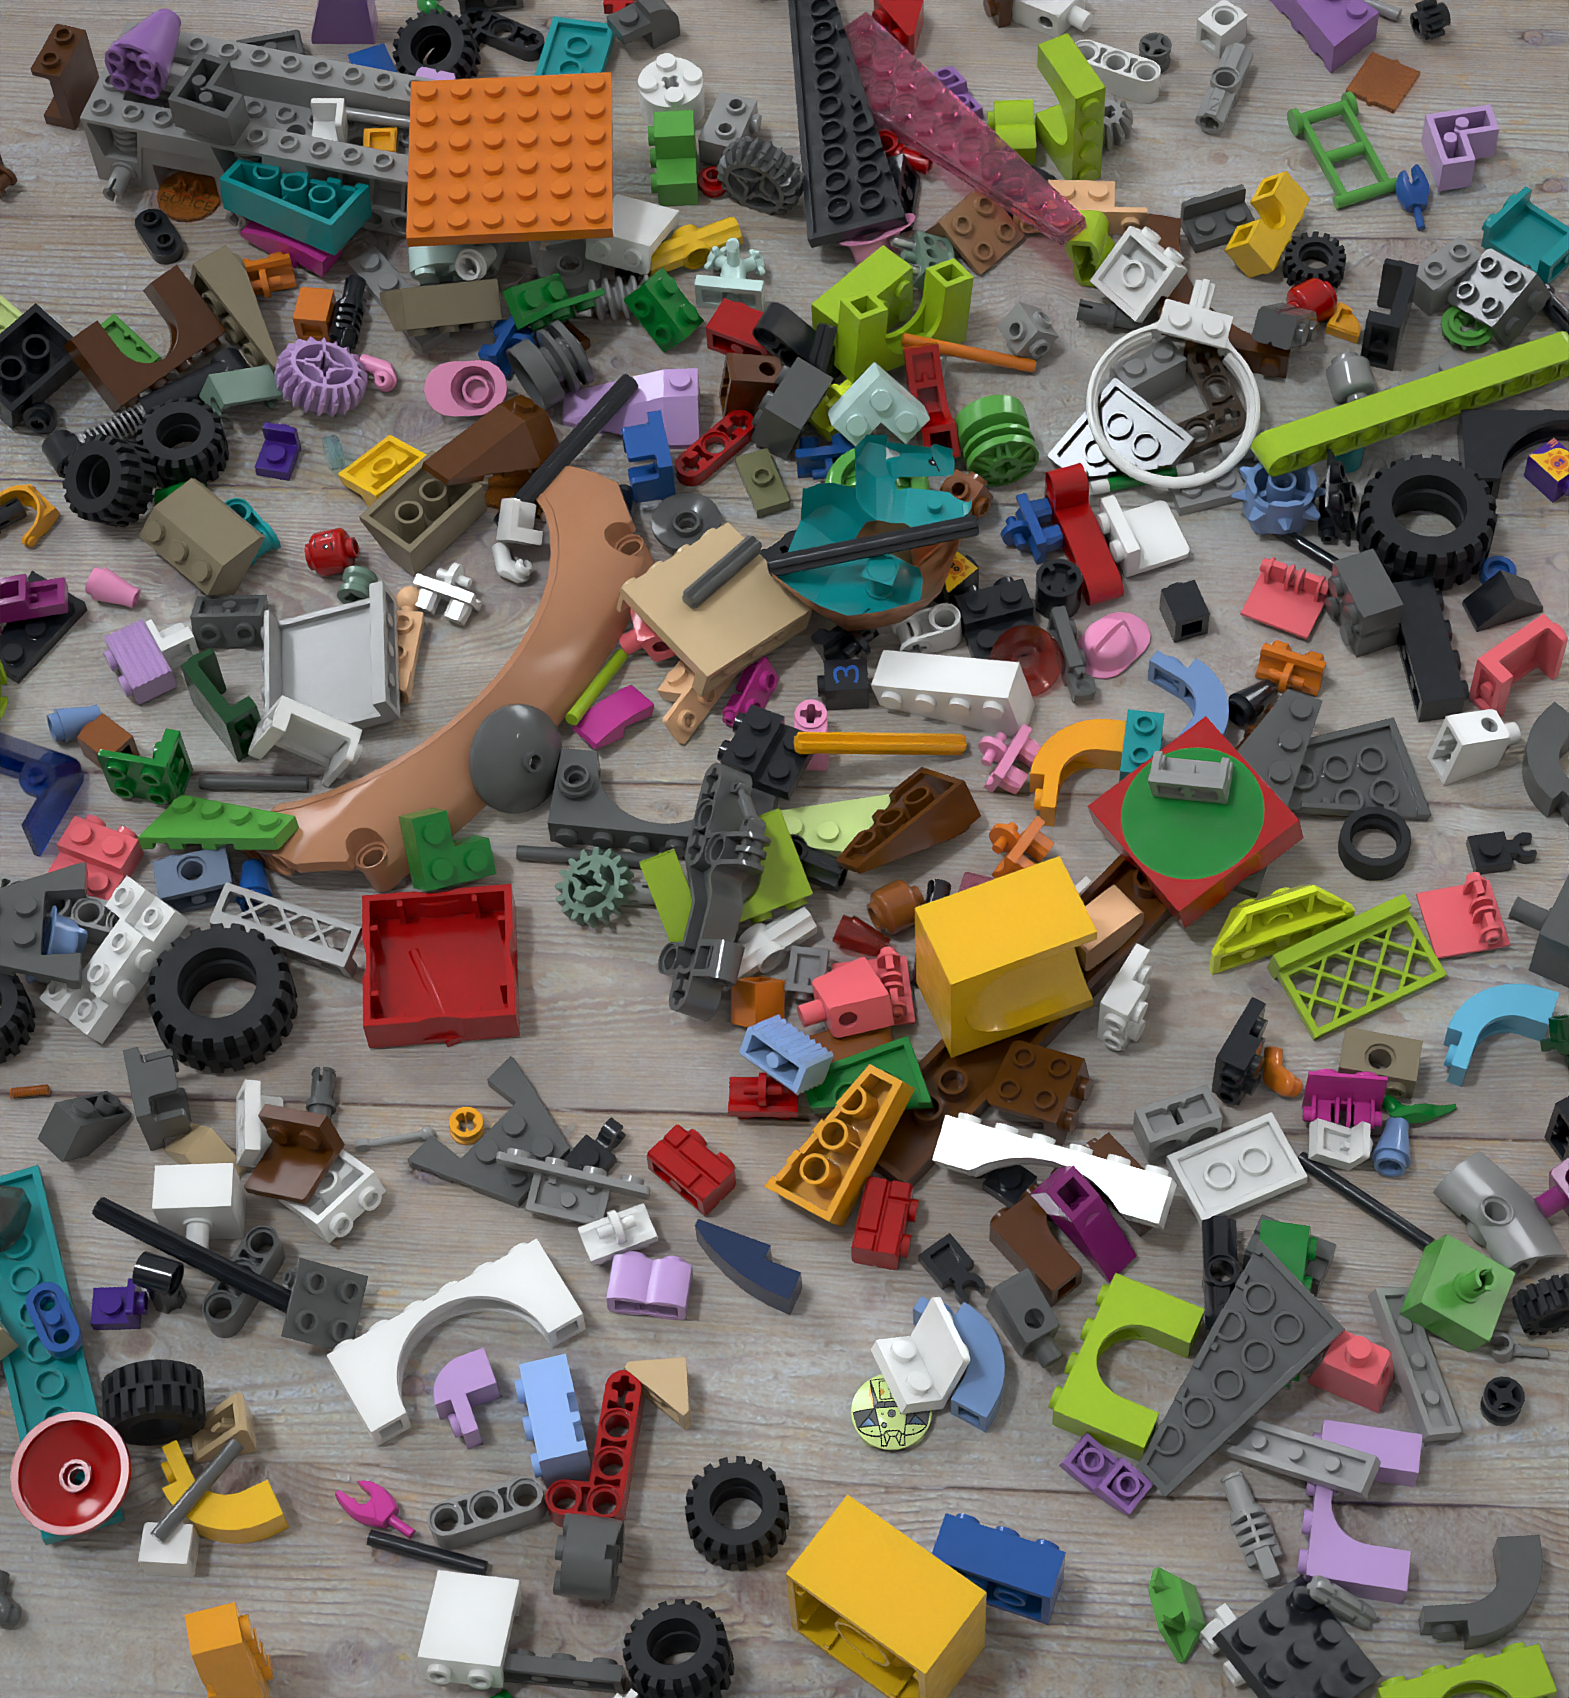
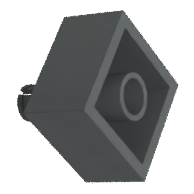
[1508,875,1569,988]

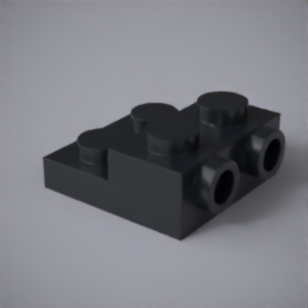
[955,577,1044,661]
[717,705,814,801]
[1211,997,1268,1105]

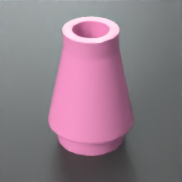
[85,567,141,609]

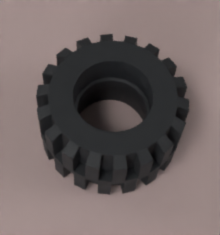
[392,9,481,79]
[136,398,229,488]
[62,434,157,527]
[0,973,36,1064]
[101,1359,206,1446]
[685,1456,790,1571]
[622,1599,735,1698]

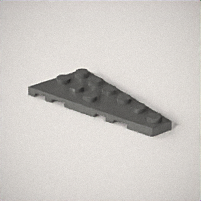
[1287,717,1431,821]

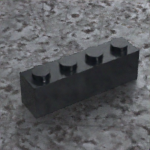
[1392,577,1469,722]

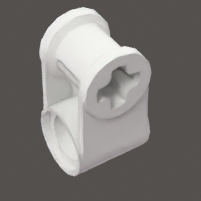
[891,603,962,654]

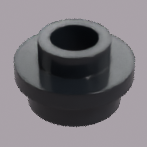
[23,402,58,434]

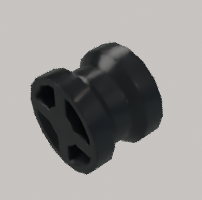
[1480,1376,1525,1426]

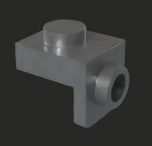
[783,945,830,1001]

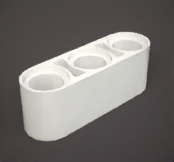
[1075,39,1161,104]

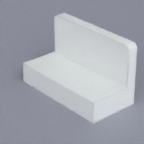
[236,1079,283,1167]

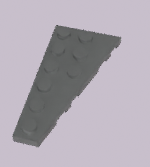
[1233,689,1322,898]
[1138,1240,1345,1498]

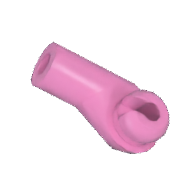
[359,354,397,392]

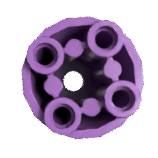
[105,8,181,99]

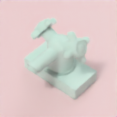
[694,238,765,312]

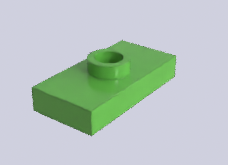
[101,313,162,363]

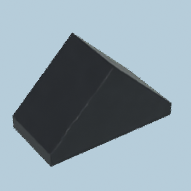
[1462,570,1543,632]

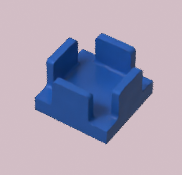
[621,410,676,503]

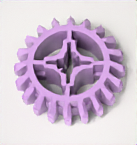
[274,336,368,418]

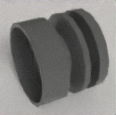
[506,320,594,411]

